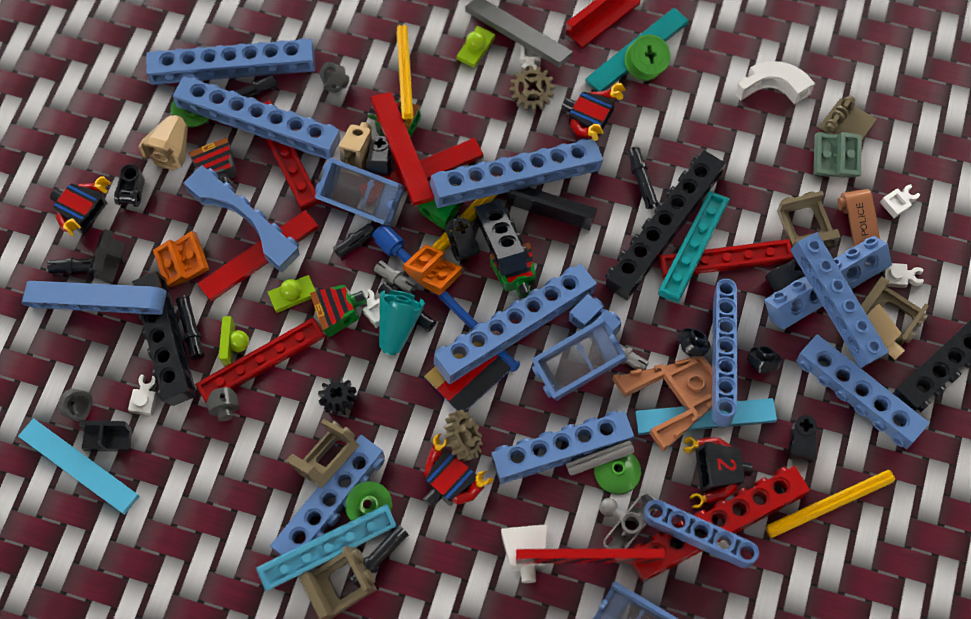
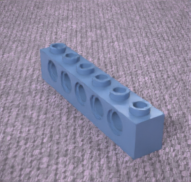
[790,232,889,368]
[764,236,892,330]
[796,334,929,450]
[491,411,634,485]
[270,435,385,556]

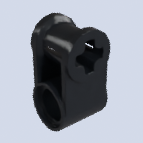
[366,136,393,176]
[114,164,145,207]
[445,218,480,262]
[765,259,805,292]
[788,415,817,463]

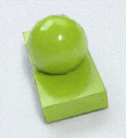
[457,26,495,68]
[268,275,315,313]
[219,316,249,366]

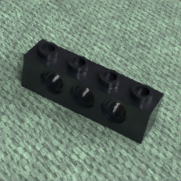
[475,200,529,276]

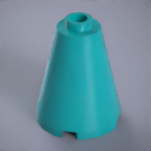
[379,290,425,355]

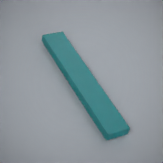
[585,8,688,92]
[658,191,730,303]

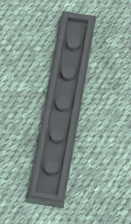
[465,0,573,68]

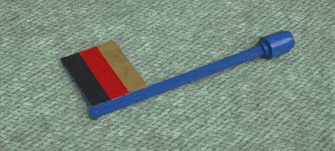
[372,225,520,412]

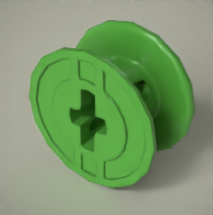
[625,34,670,81]

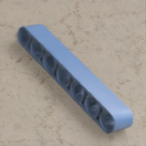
[712,279,737,427]
[22,281,167,315]

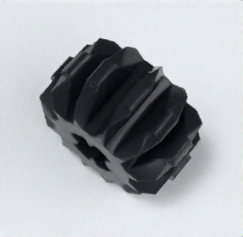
[318,377,357,416]

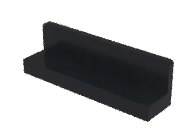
[508,187,597,230]

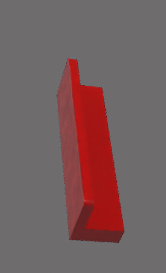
[566,0,641,49]

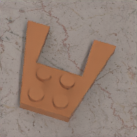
[613,356,728,452]

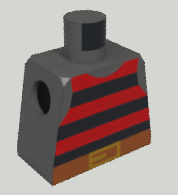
[188,137,237,186]

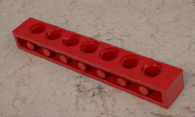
[630,466,810,584]

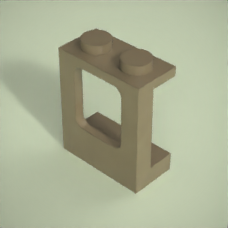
[777,191,841,248]
[861,276,929,346]
[286,419,359,488]
[299,546,377,619]

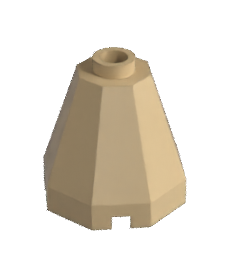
[138,115,188,170]

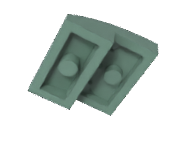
[813,132,862,177]

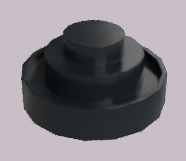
[678,328,711,356]
[747,346,782,374]

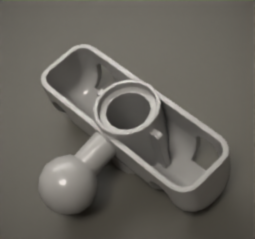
[599,492,658,549]

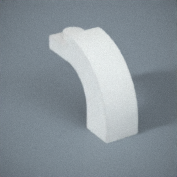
[735,61,815,104]

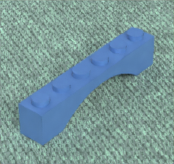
[183,165,300,273]

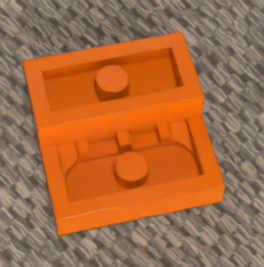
[153,231,210,288]
[403,244,463,295]

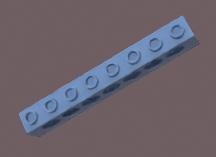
[146,39,315,85]
[173,76,341,160]
[430,139,603,208]
[433,264,597,385]

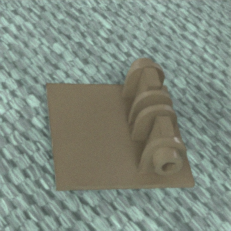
[818,95,877,140]

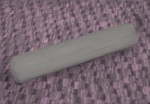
[566,440,634,475]

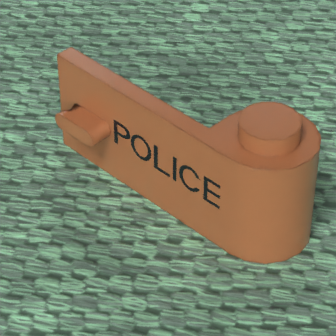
[837,189,880,247]

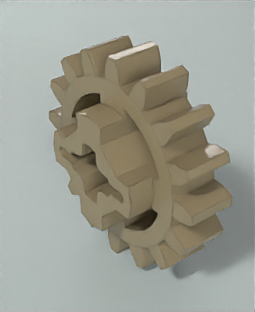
[510,65,555,112]
[444,410,483,462]

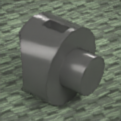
[319,62,349,93]
[207,387,240,421]
[58,389,92,421]

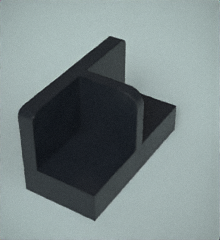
[87,229,125,283]
[79,421,133,452]

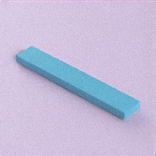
[635,398,777,435]
[18,418,140,515]
[256,505,397,591]

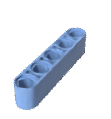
[643,499,759,568]

